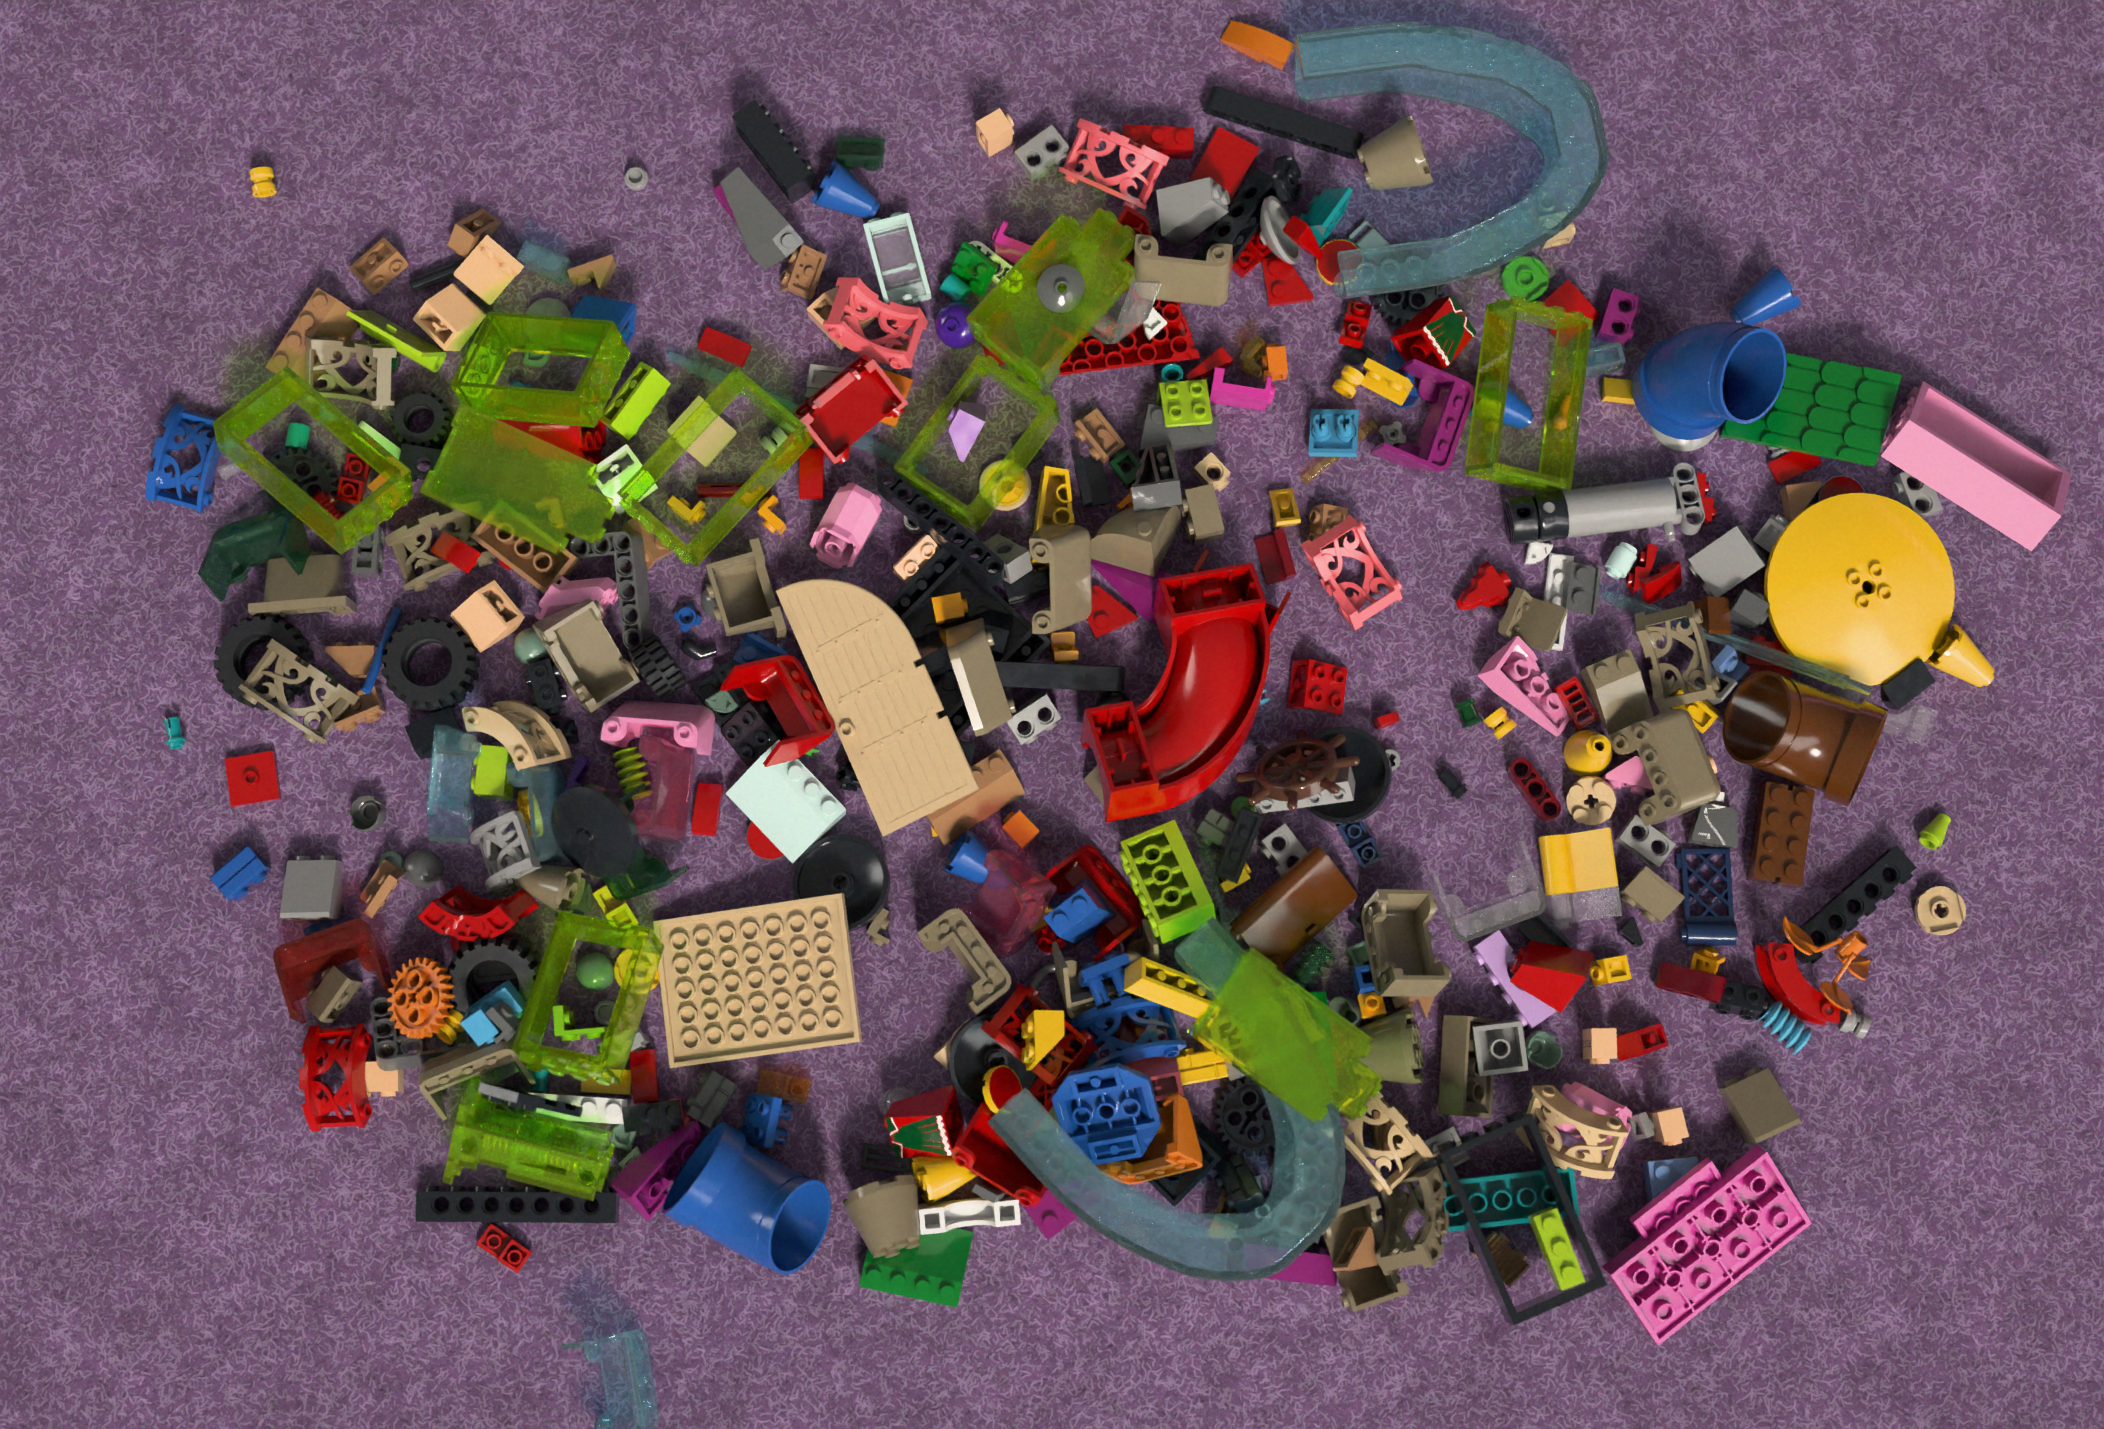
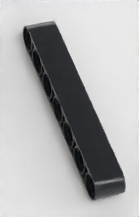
[1202,86,1364,159]
[876,468,1004,586]
[995,661,1125,691]

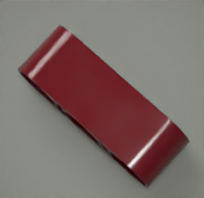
[1507,758,1561,822]
[1653,962,1727,1003]

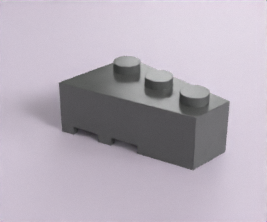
[1139,404,1219,456]
[1131,441,1182,512]

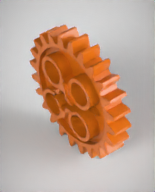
[387,957,455,1039]

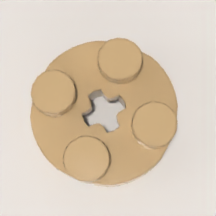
[1566,776,1617,825]
[1914,886,1966,936]

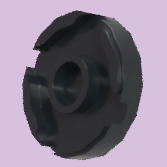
[1273,155,1302,203]

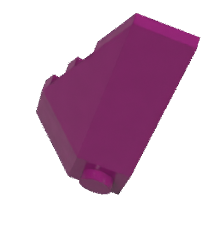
[1091,559,1175,625]
[610,1119,705,1221]

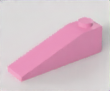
[1477,636,1571,737]

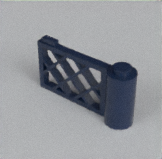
[1675,849,1737,946]

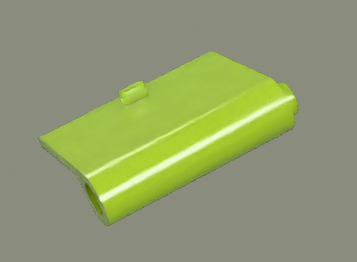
[346,310,447,373]

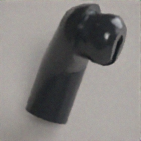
[681,638,717,661]

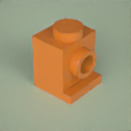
[1261,343,1288,381]

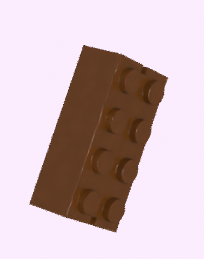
[1746,782,1815,888]

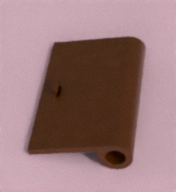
[1229,845,1358,965]

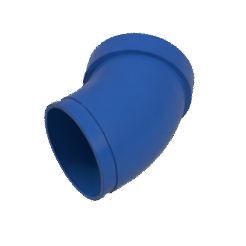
[1631,322,1787,440]
[662,1122,831,1275]

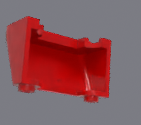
[792,355,908,465]
[951,1102,1068,1207]

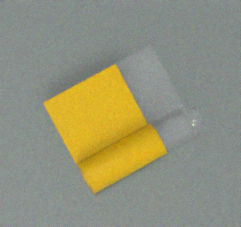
[1538,827,1623,929]

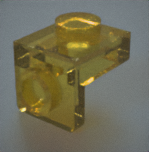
[1239,335,1265,378]

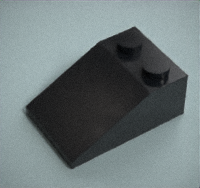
[1148,1115,1230,1207]

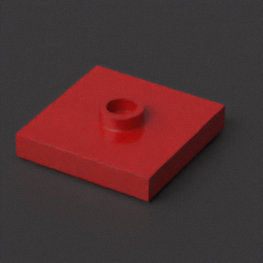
[225,751,281,807]

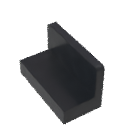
[1073,456,1111,509]
[1882,659,1935,710]
[1516,909,1573,948]

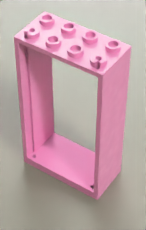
[1881,381,2072,551]

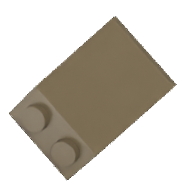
[1580,649,1654,735]

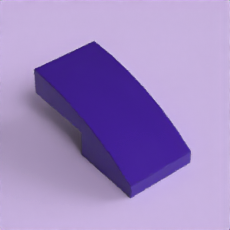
[566,755,591,790]

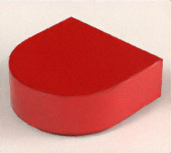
[1373,711,1400,730]

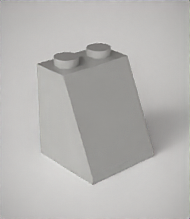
[1156,177,1230,247]
[1688,524,1768,597]
[280,855,342,921]

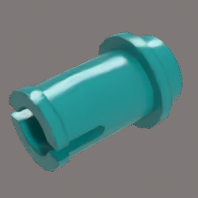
[164,717,186,749]
[531,1060,552,1092]

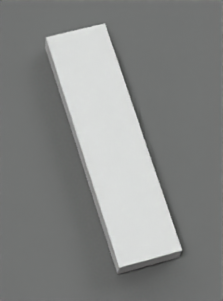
[1543,553,1574,651]

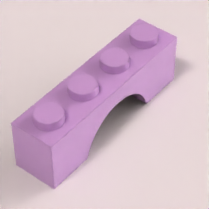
[1472,930,1556,1029]

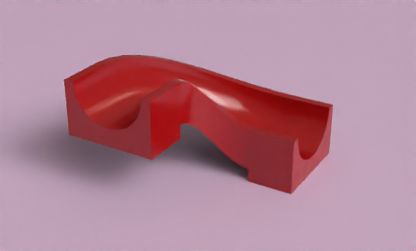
[1080,562,1270,823]

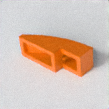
[1220,20,1295,70]

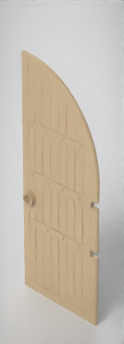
[776,579,980,836]

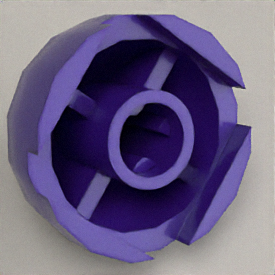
[935,301,984,349]

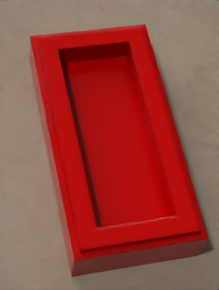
[1767,451,1822,485]

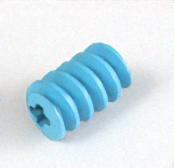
[1756,1001,1812,1055]

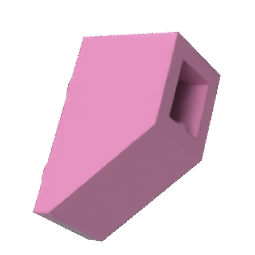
[1601,756,1653,795]

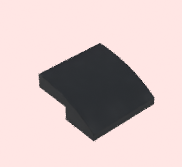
[692,658,752,728]

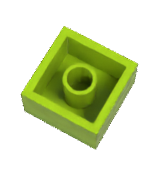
[471,745,516,801]

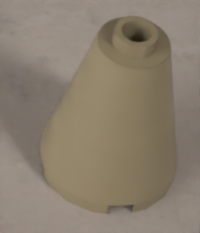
[513,864,585,915]

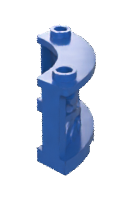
[145,403,233,513]
[1071,995,1187,1068]

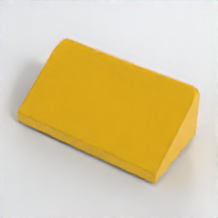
[1602,377,1635,405]
[1670,683,1721,734]

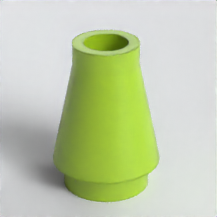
[1919,813,1951,850]

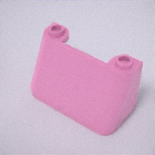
[601,700,715,756]

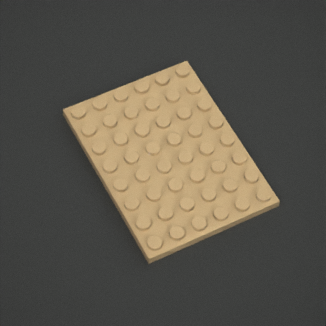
[653,893,862,1068]

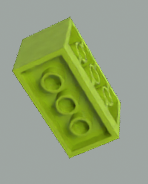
[1119,819,1216,944]

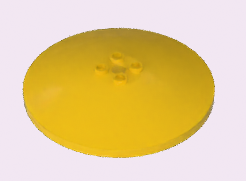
[1764,493,1955,686]

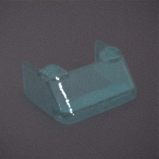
[426,724,481,843]
[562,1329,659,1429]

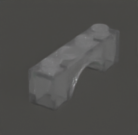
[1836,684,1938,743]

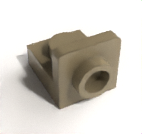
[866,908,891,947]

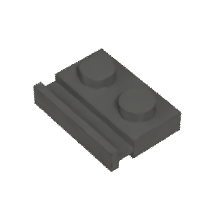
[1561,561,1601,616]

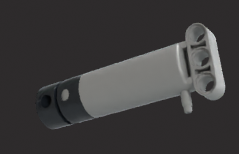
[1503,462,1705,545]

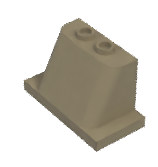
[706,538,787,641]
[248,552,358,620]

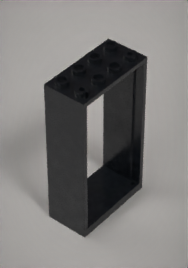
[1433,1111,1607,1326]

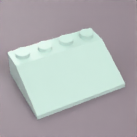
[726,740,846,864]

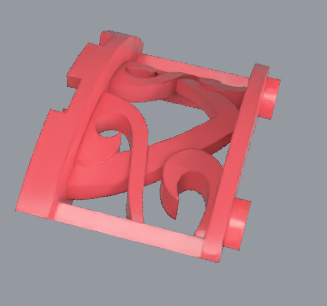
[1058,118,1170,211]
[822,277,928,369]
[1301,514,1403,630]

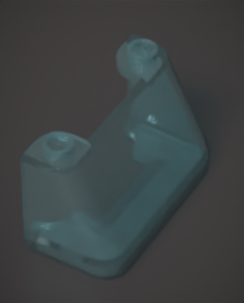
[506,763,568,865]

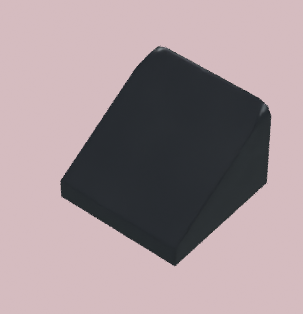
[1617,917,1643,947]

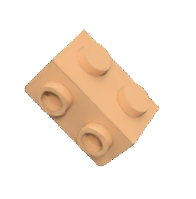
[893,534,941,583]

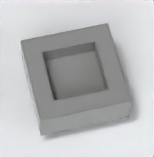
[1627,1111,1655,1140]

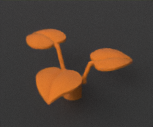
[1782,915,1870,1015]

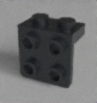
[721,699,788,766]

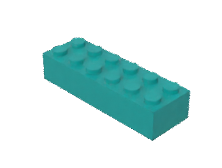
[1423,1167,1580,1232]

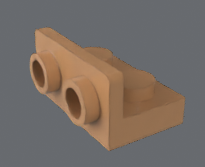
[348,237,409,295]
[779,244,827,300]
[1307,504,1348,551]
[360,859,406,918]

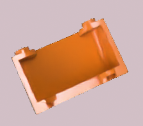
[1097,1093,1202,1184]

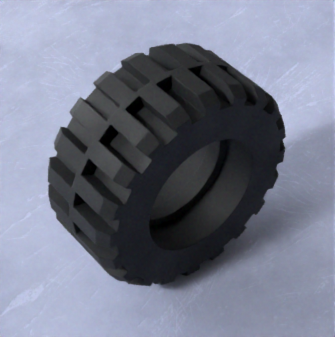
[214,614,315,710]
[381,616,480,712]
[447,930,545,1021]

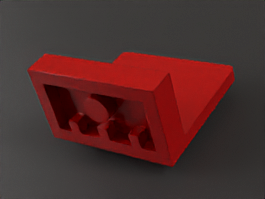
[1287,659,1347,715]

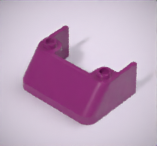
[1370,359,1475,472]

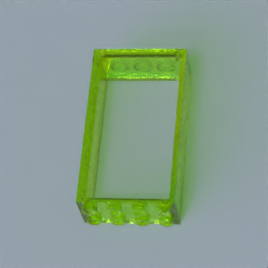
[1464,296,1593,493]
[213,366,413,555]
[617,367,813,568]

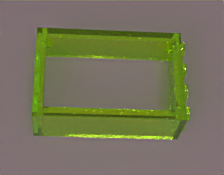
[450,312,631,428]
[893,353,1061,533]
[512,911,665,1086]

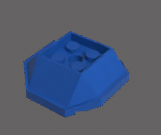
[1052,1063,1162,1165]

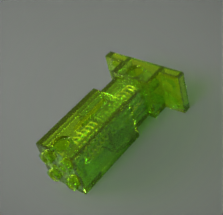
[442,1075,616,1201]

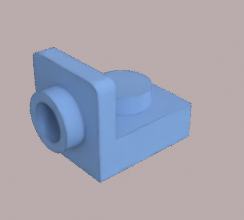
[1712,644,1750,686]

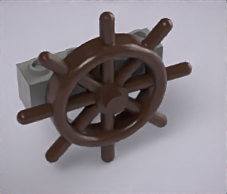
[1235,729,1360,814]

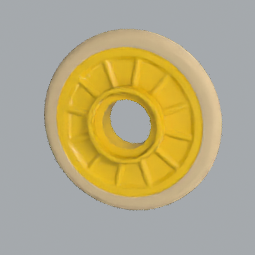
[979,459,1031,511]

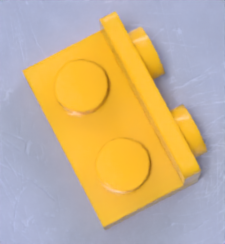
[1361,358,1413,406]

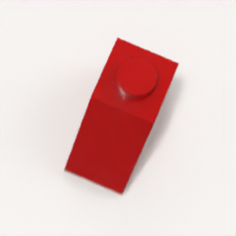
[1617,1022,1669,1061]

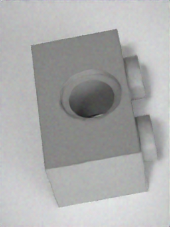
[977,533,1033,584]

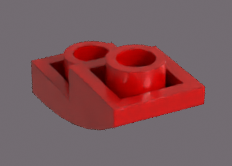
[1232,228,1272,279]
[1338,300,1372,349]
[697,327,753,368]
[799,448,825,499]
[336,453,373,505]
[1696,472,1717,526]
[430,531,481,574]
[1626,544,1658,594]
[1640,561,1682,605]
[691,782,724,837]
[630,1049,659,1105]
[476,1222,532,1273]

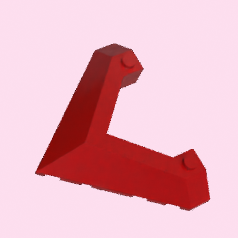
[1028,205,1200,377]

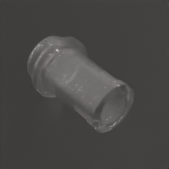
[217,455,251,480]

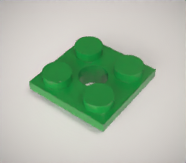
[949,241,998,296]

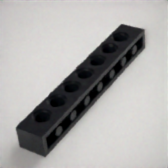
[415,1186,620,1223]

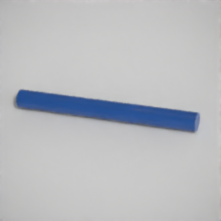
[361,607,403,694]

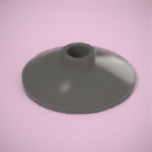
[1037,264,1085,313]

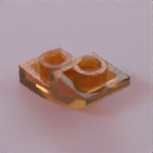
[755,1069,811,1104]

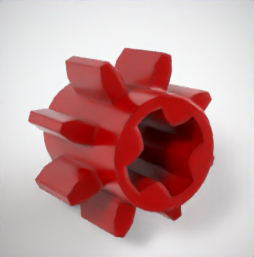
[1035,923,1066,953]

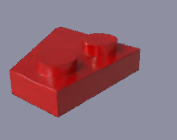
[1261,257,1314,307]
[1086,585,1138,639]

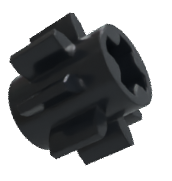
[836,761,861,792]

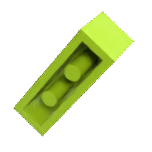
[598,362,671,441]
[1528,1207,1586,1291]

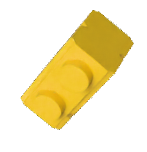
[1176,1043,1228,1086]

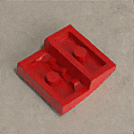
[1533,279,1600,349]

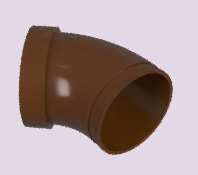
[1723,671,1889,807]

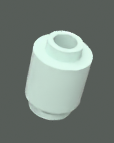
[1604,542,1638,579]

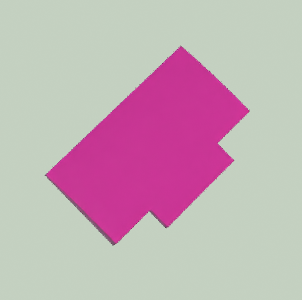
[1602,1145,1812,1345]

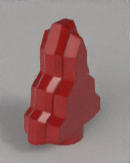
[1455,561,1512,610]

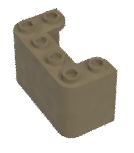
[1361,889,1451,997]

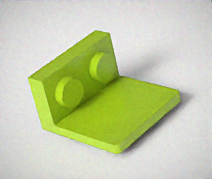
[1157,379,1213,427]
[553,1005,611,1041]

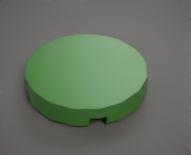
[1501,256,1549,303]

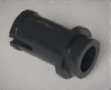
[1438,768,1468,799]

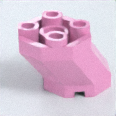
[810,482,882,569]
[534,576,618,621]
[1555,1082,1632,1154]

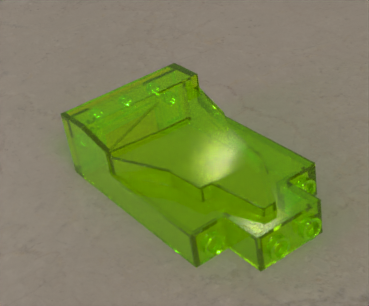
[965,207,1136,394]
[420,403,616,555]
[1187,948,1383,1123]

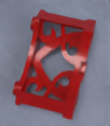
[418,884,539,941]
[1754,942,1840,1025]
[981,983,1099,1090]
[299,1024,372,1132]

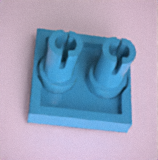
[1308,409,1359,457]

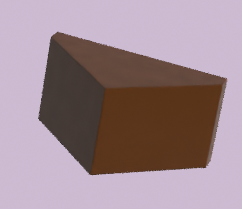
[1694,596,1731,635]

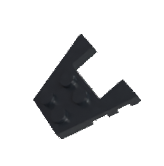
[478,1082,583,1117]

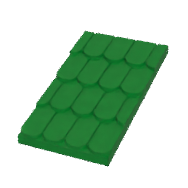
[1720,353,1902,467]

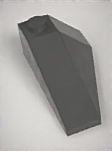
[720,166,804,270]

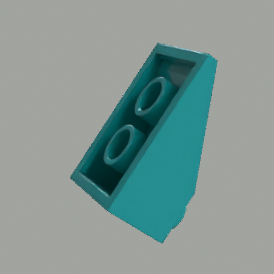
[1299,187,1353,248]

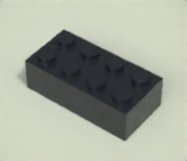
[732,100,815,204]

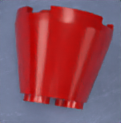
[525,392,607,465]

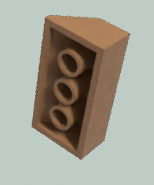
[265,287,360,393]
[471,499,581,594]
[925,749,1025,846]

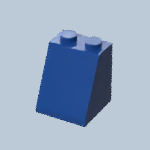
[560,295,637,366]
[1043,877,1117,945]

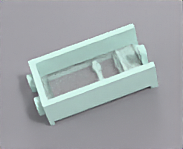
[863,212,932,306]

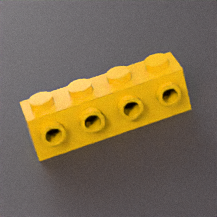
[1124,957,1222,1021]

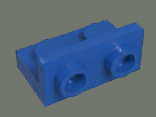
[732,632,789,665]

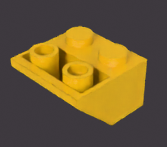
[1021,1010,1065,1070]

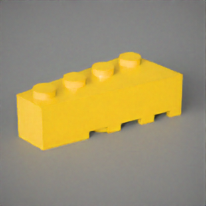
[1030,466,1075,567]

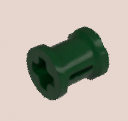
[1454,698,1483,729]

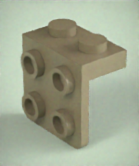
[1498,587,1567,652]

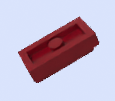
[1254,528,1296,585]

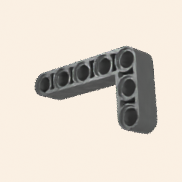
[570,531,653,649]
[370,997,475,1071]

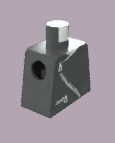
[1686,792,1738,850]

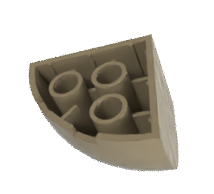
[1090,506,1181,577]

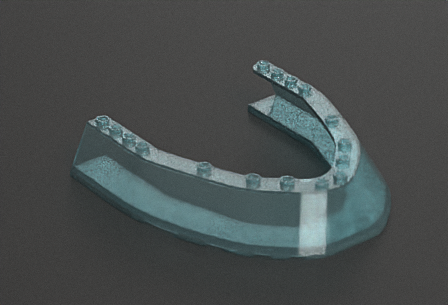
[1294,22,1609,298]
[987,916,1346,1281]

